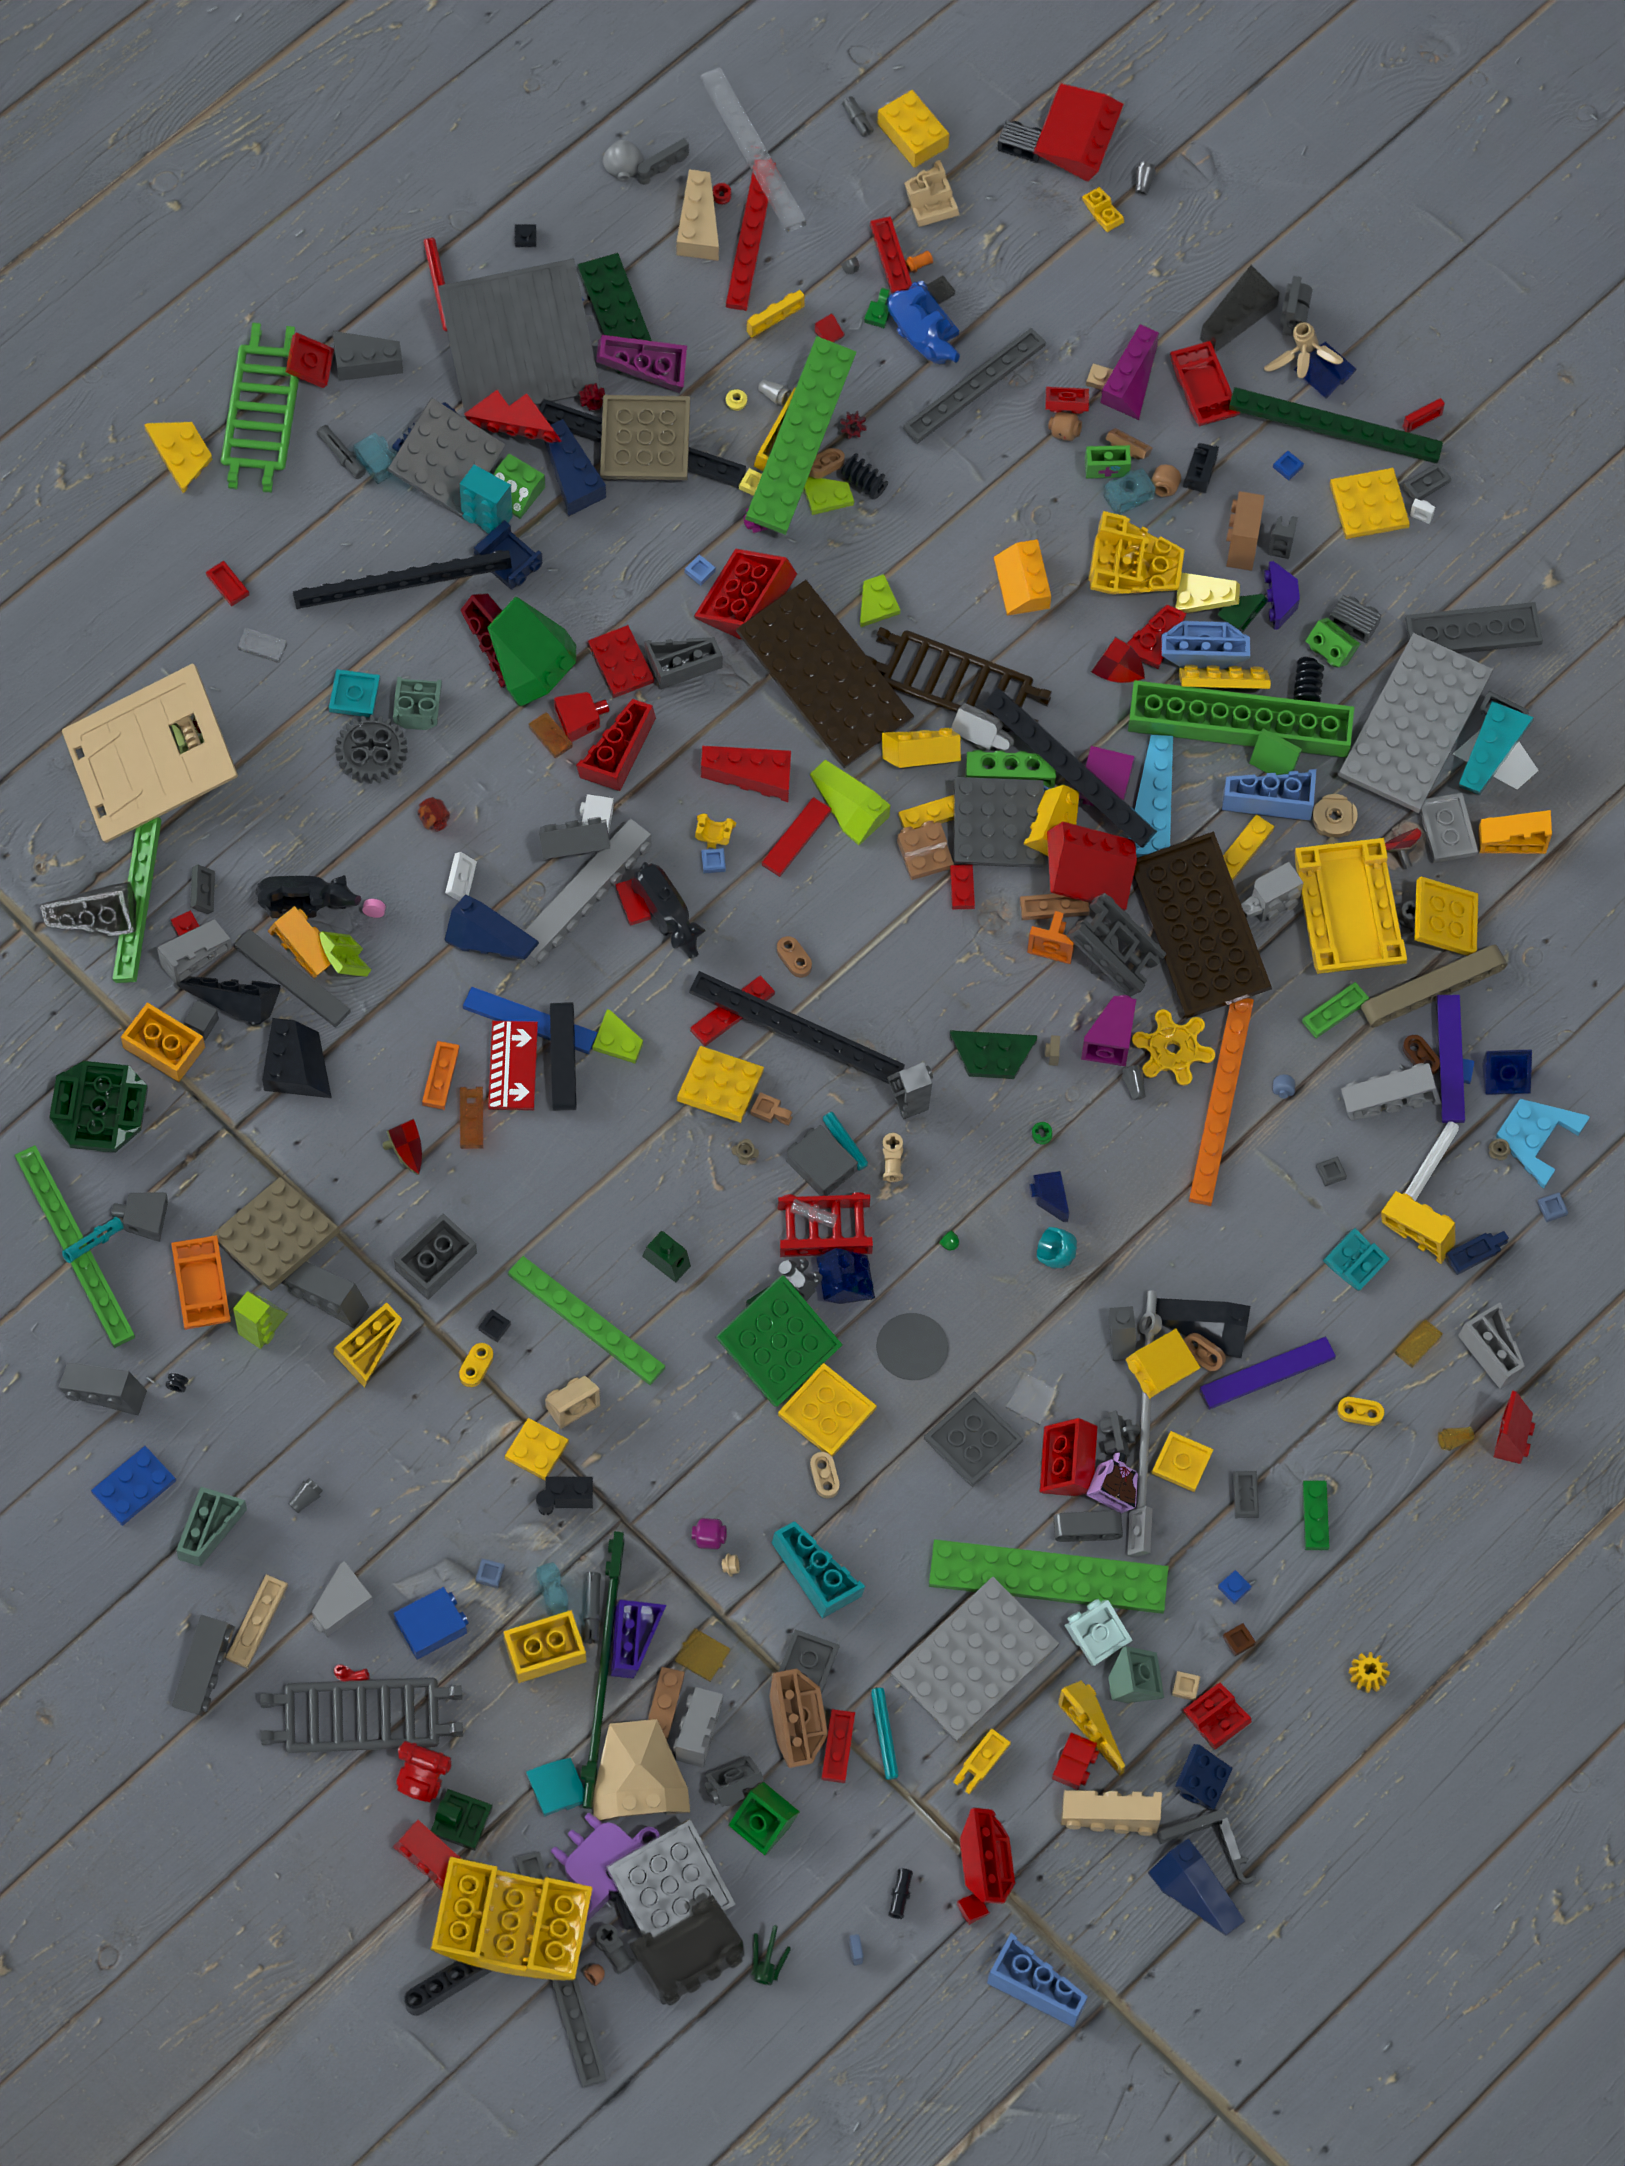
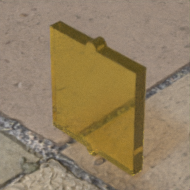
[675,1628,731,1682]

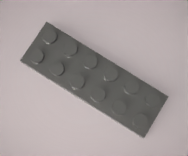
[1405,602,1543,653]

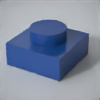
[1218,1570,1252,1604]

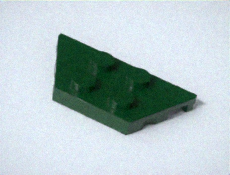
[950,1030,1037,1079]

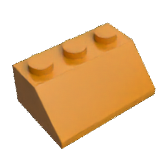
[994,539,1051,616]

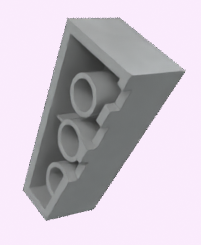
[1341,1063,1441,1120]

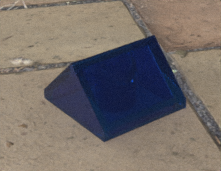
[1482,1049,1532,1095]

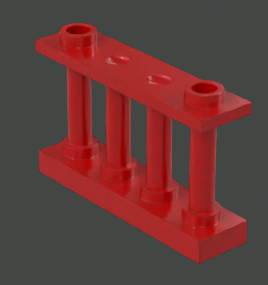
[778,1192,873,1257]

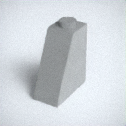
[312,1561,373,1637]

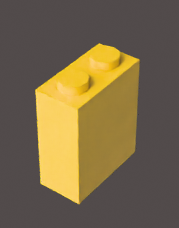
[1125,1329,1200,1399]

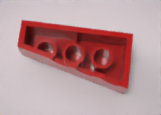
[576,699,656,791]
[393,1820,462,1891]

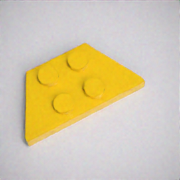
[144,422,212,493]

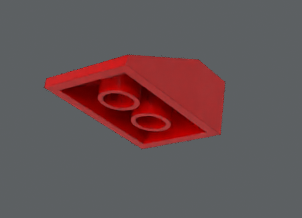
[1493,1391,1535,1464]

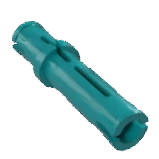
[62,1217,124,1263]

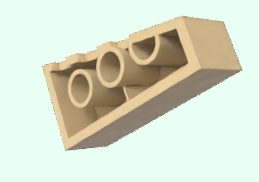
[677,169,719,261]
[1061,1790,1162,1836]

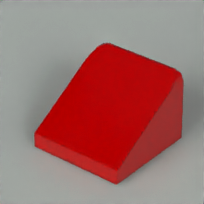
[815,314,844,343]
[957,1894,990,1925]

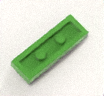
[1302,982,1370,1038]

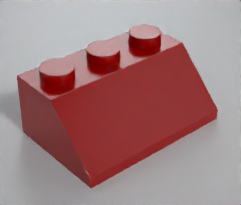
[1040,1418,1098,1496]

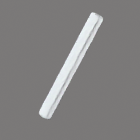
[1405,1121,1459,1201]

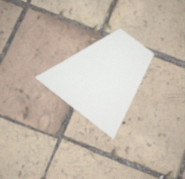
[1453,729,1539,789]

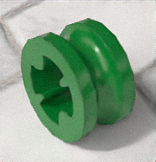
[1032,1122,1052,1145]

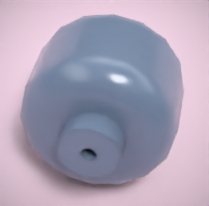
[1273,1074,1295,1099]

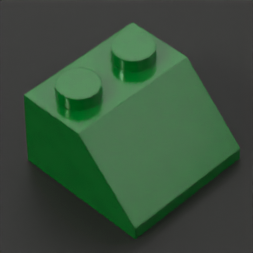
[728,1782,800,1855]

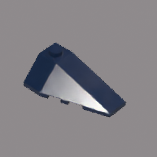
[445,894,539,960]
[1148,1838,1245,1936]

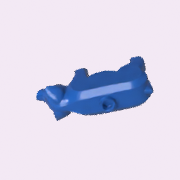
[887,281,960,364]

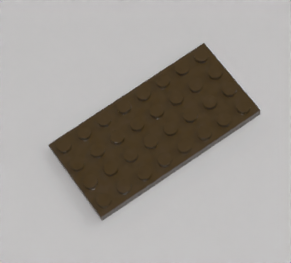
[736,580,914,769]
[1134,831,1272,1019]

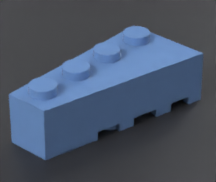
[1222,769,1317,821]

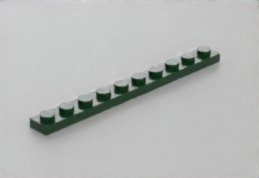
[1229,387,1443,463]

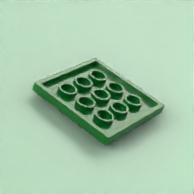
[715,1275,843,1407]

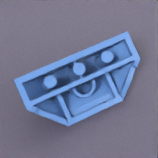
[1162,621,1250,669]

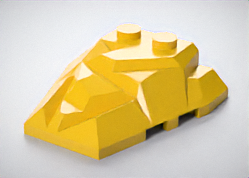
[1089,511,1185,594]

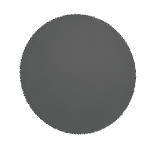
[876,1313,948,1380]

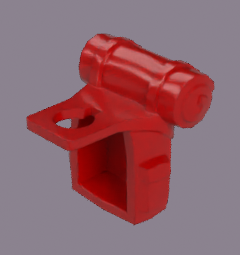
[396,1741,452,1803]

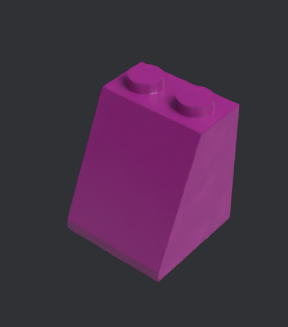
[1079,746,1136,807]
[1081,995,1137,1067]

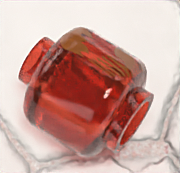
[417,797,450,832]

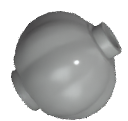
[603,140,643,181]

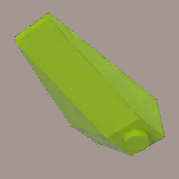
[810,760,891,845]

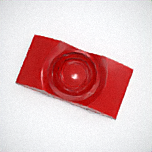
[1170,341,1240,426]

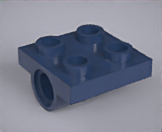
[1175,1744,1233,1810]

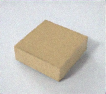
[1172,1671,1201,1701]

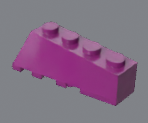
[1100,324,1159,420]

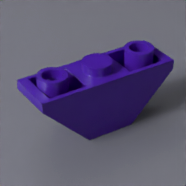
[1264,561,1300,630]

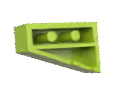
[233,1291,288,1349]

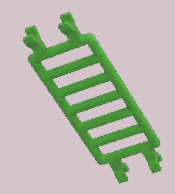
[221,323,299,493]

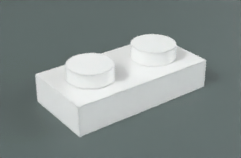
[445,852,477,901]

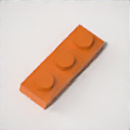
[422,1041,460,1110]

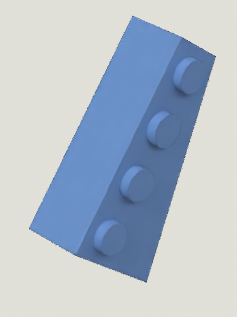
[987,1933,1088,2027]

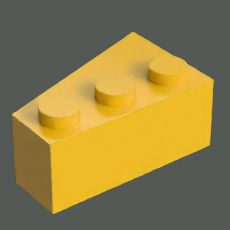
[1381,1191,1455,1264]

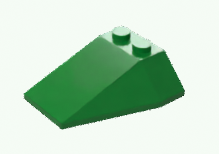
[487,597,576,706]

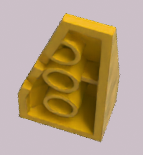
[1058,1680,1125,1775]

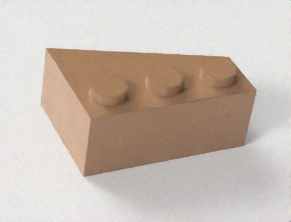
[1226,491,1265,571]

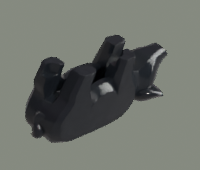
[631,862,706,958]
[255,875,361,919]

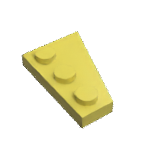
[1176,573,1240,613]

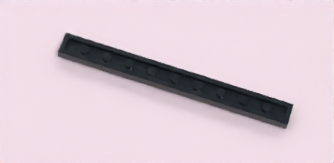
[539,399,746,488]
[293,550,512,609]
[983,687,1157,848]
[689,971,905,1084]

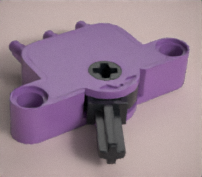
[551,1813,660,1930]

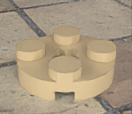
[1312,794,1358,838]

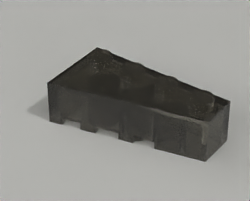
[1200,265,1280,353]

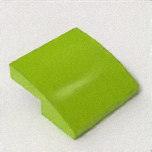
[319,931,371,977]

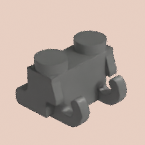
[779,1258,822,1301]

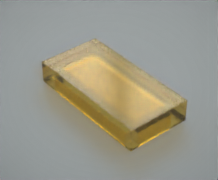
[1395,1319,1443,1368]

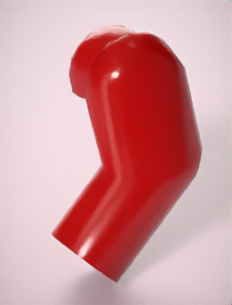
[334,1664,370,1681]

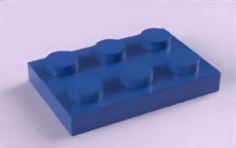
[91,1446,176,1526]

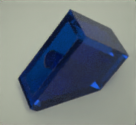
[1029,1171,1069,1222]

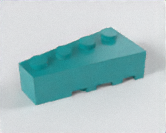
[1459,702,1534,795]
[771,1521,865,1619]

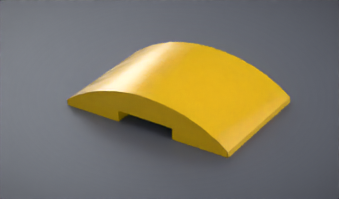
[431,1857,593,1980]

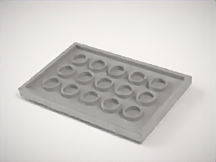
[891,1577,1059,1742]

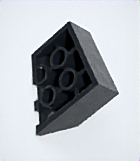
[262,1018,332,1098]

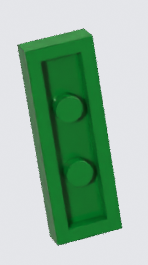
[1302,1481,1329,1550]

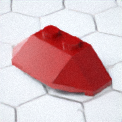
[960,1808,1015,1904]

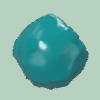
[1036,1227,1077,1269]

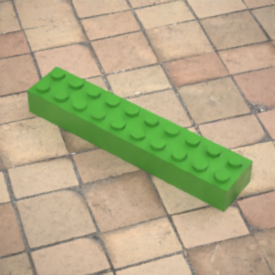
[1128,680,1354,758]

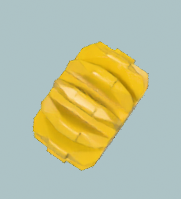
[1349,1652,1390,1693]

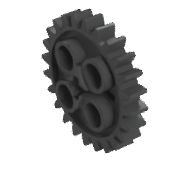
[335,715,408,784]

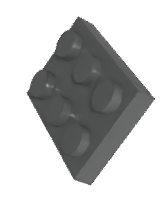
[779,1629,840,1695]

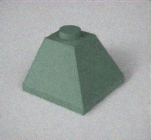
[1108,1646,1164,1703]

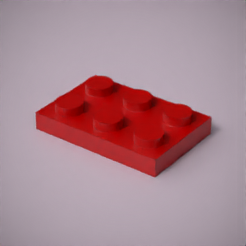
[588,625,654,698]

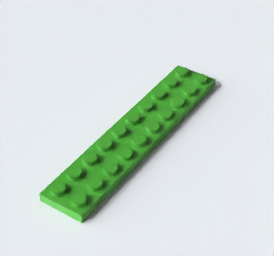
[745,336,857,535]
[929,1539,1168,1614]

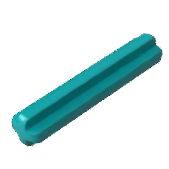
[823,1112,868,1171]

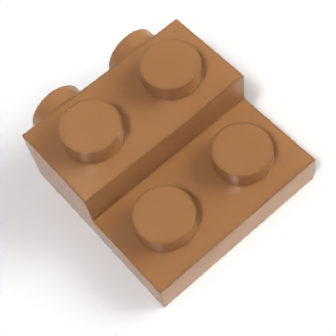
[897,821,954,880]

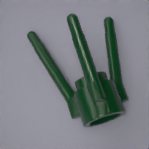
[751,1925,791,1985]

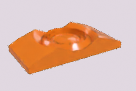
[171,1235,231,1330]

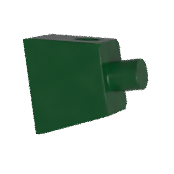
[642,1231,691,1283]

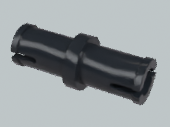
[888,1868,913,1919]

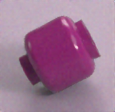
[692,1518,727,1550]

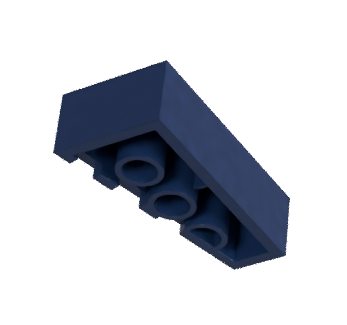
[544,419,606,517]

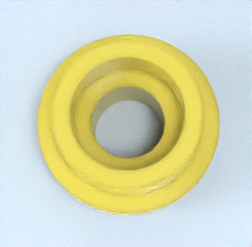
[726,389,747,411]

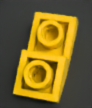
[1082,187,1124,232]

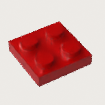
[286,332,334,388]
[1045,386,1089,414]

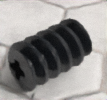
[841,453,888,500]
[1293,657,1324,702]

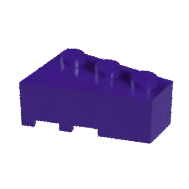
[610,1600,666,1679]

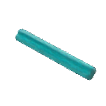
[871,1687,899,1780]

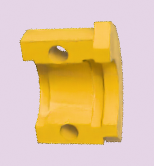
[695,813,736,849]

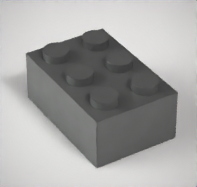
[394,1214,477,1300]

